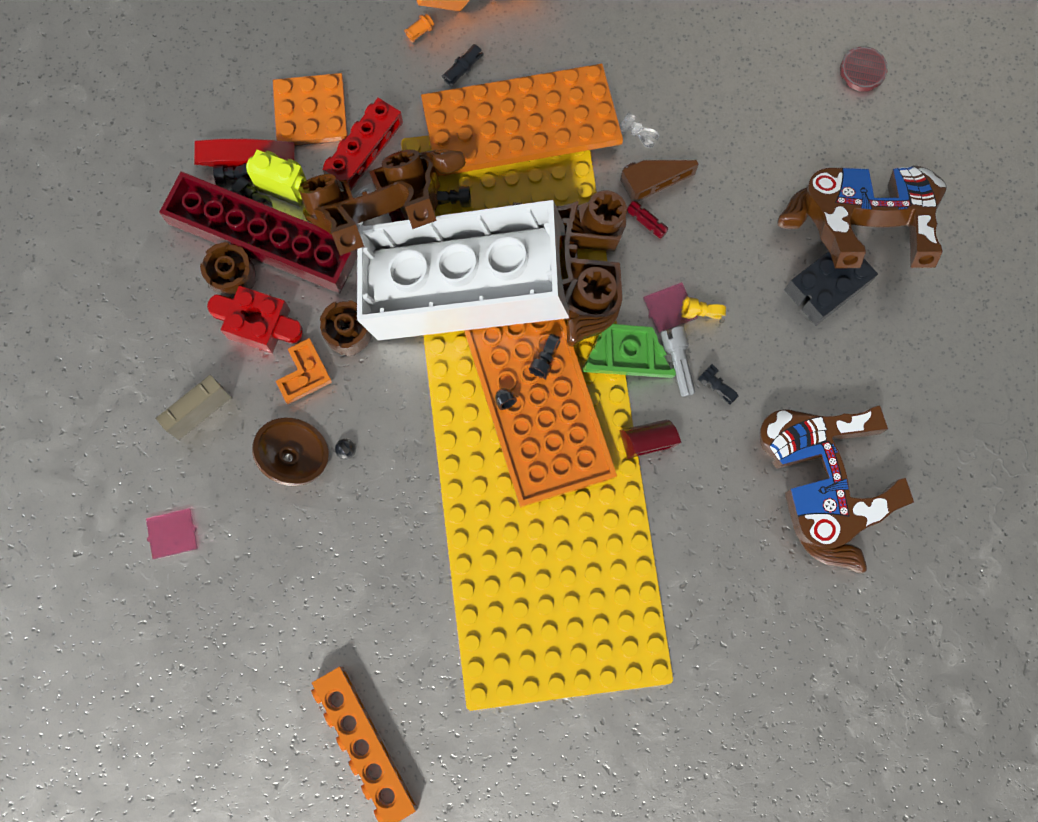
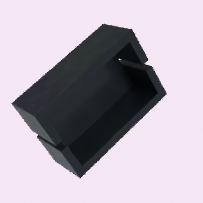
[784,251,878,326]

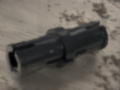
[442,44,484,87]

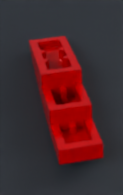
[194,139,294,169]

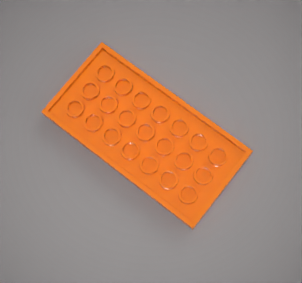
[421,64,623,177]
[464,319,617,508]

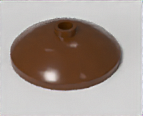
[252,418,329,486]

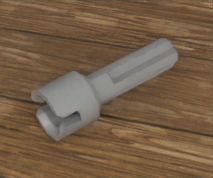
[661,326,695,397]

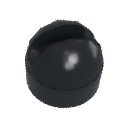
[495,388,517,410]
[335,439,356,460]

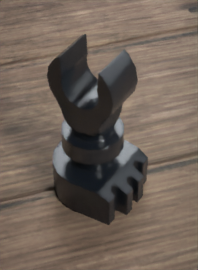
[213,164,251,187]
[230,176,273,207]
[437,186,471,207]
[529,333,560,380]
[698,364,739,405]

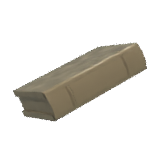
[155,374,232,440]

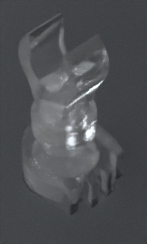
[620,112,660,148]

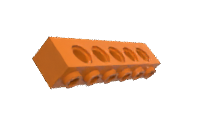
[311,666,418,822]

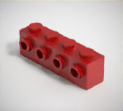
[322,98,403,191]

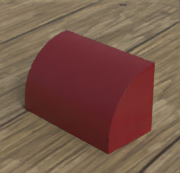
[619,419,682,459]

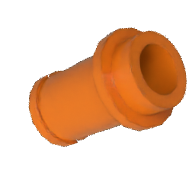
[404,14,434,42]

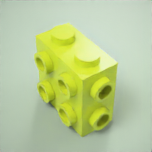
[246,150,307,207]

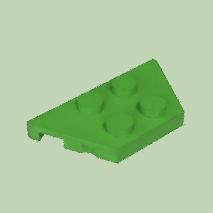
[583,324,676,378]

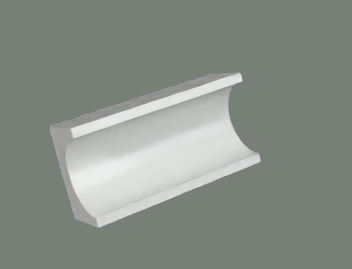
[357,200,569,340]

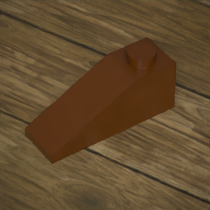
[620,160,699,202]

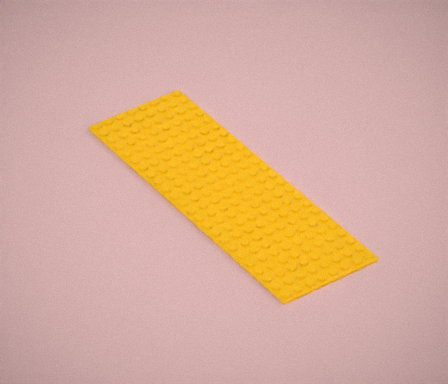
[401,135,673,711]

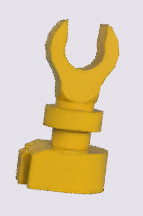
[681,297,726,319]

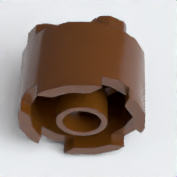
[200,242,256,298]
[320,300,372,356]

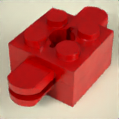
[207,286,303,354]

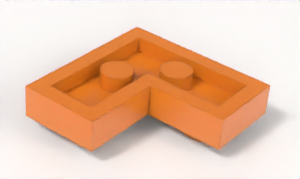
[276,338,332,404]

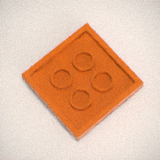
[273,73,348,146]

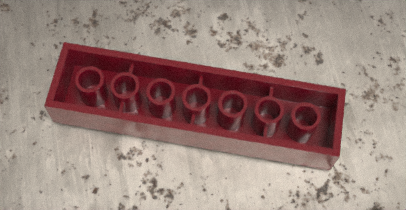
[159,171,358,294]

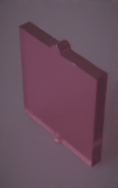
[643,282,698,334]
[146,509,198,560]

